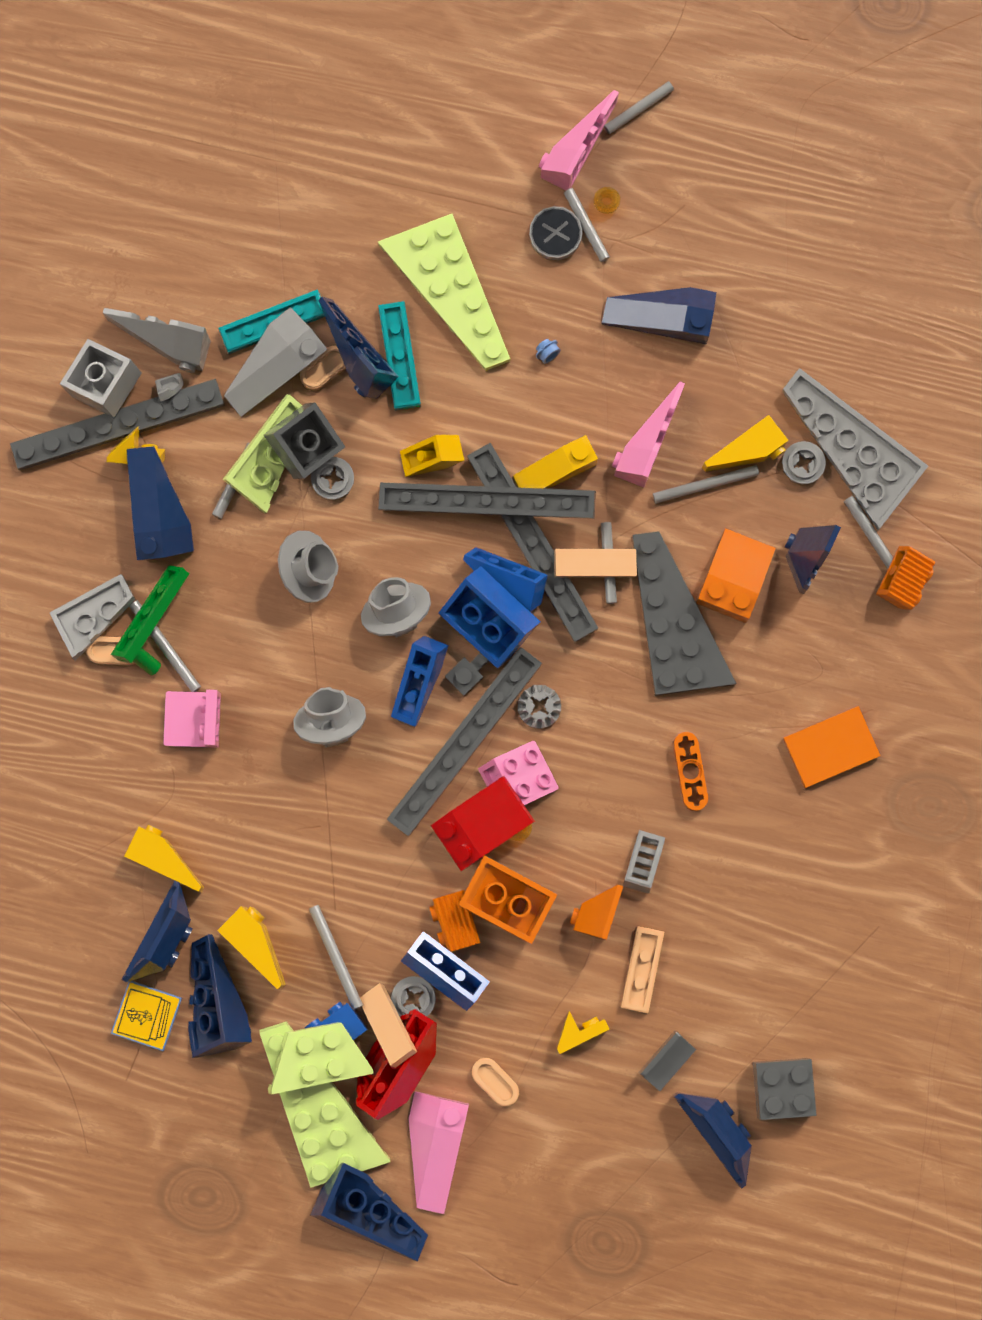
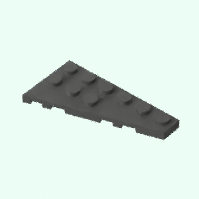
[632,531,737,696]

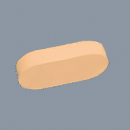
[300,346,346,391]
[86,636,135,666]
[472,1058,519,1106]

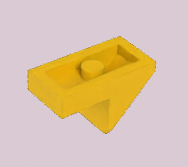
[107,427,165,464]
[557,1011,609,1054]

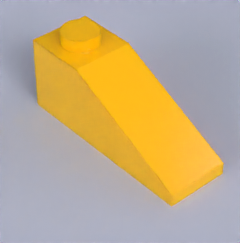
[702,415,788,472]
[513,435,598,489]
[124,825,204,892]

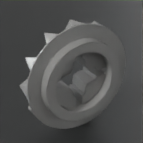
[782,441,826,485]
[311,457,354,500]
[518,685,561,728]
[391,976,436,1016]

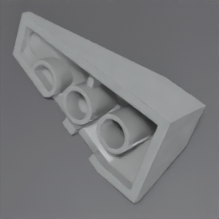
[224,307,327,417]
[103,308,211,373]

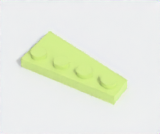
[223,394,302,513]

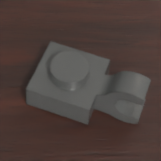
[445,653,489,696]

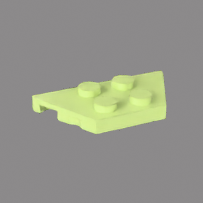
[268,1022,373,1094]

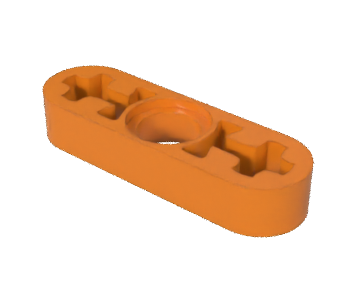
[673,732,708,811]

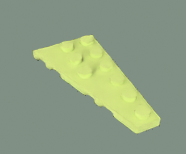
[378,214,510,371]
[260,1021,391,1187]

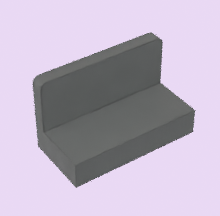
[638,1031,696,1091]

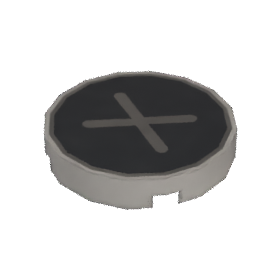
[529,206,582,260]

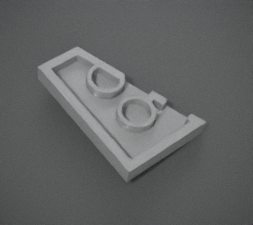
[50,574,136,661]

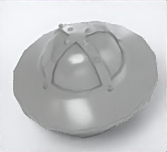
[278,531,339,602]
[361,577,431,638]
[293,687,366,748]

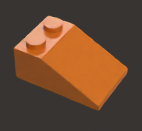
[696,528,776,623]
[458,855,557,944]

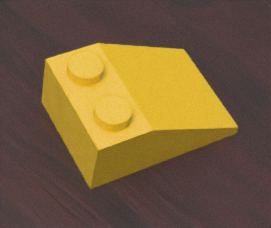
[217,906,286,989]

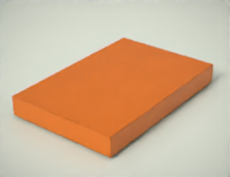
[783,706,881,788]

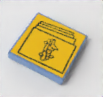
[111,981,182,1051]

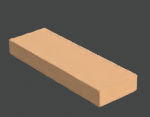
[554,549,637,577]
[621,926,664,1013]
[360,983,417,1068]

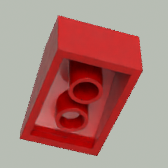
[430,776,535,871]

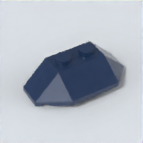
[121,880,193,983]
[673,1092,752,1189]

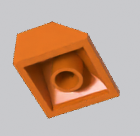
[570,885,623,940]

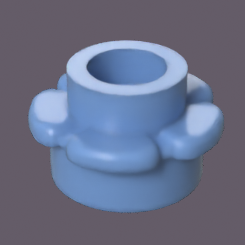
[536,339,561,364]

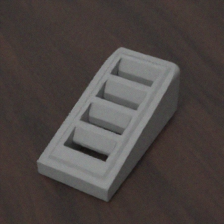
[623,830,665,893]

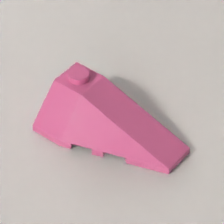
[539,90,619,190]
[612,382,685,487]
[409,1091,469,1214]

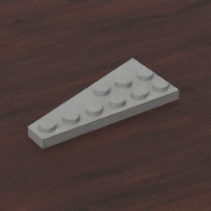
[782,368,928,530]

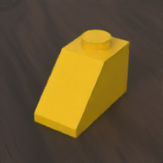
[400,435,465,477]

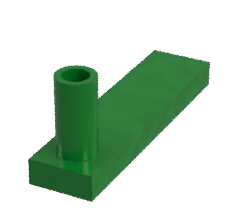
[110,565,190,676]

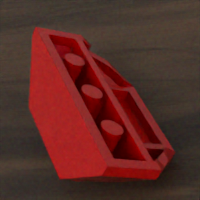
[356,1009,437,1120]

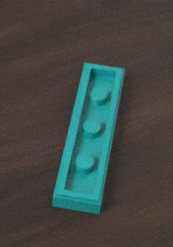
[218,289,325,354]
[378,301,421,411]

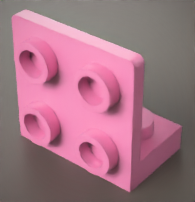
[164,690,221,748]
[478,741,558,805]

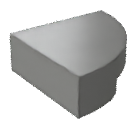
[155,373,184,401]

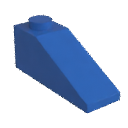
[463,547,548,612]
[391,636,449,727]

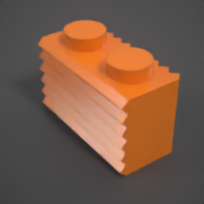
[876,546,935,610]
[429,890,480,952]

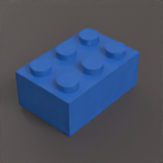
[438,566,541,668]

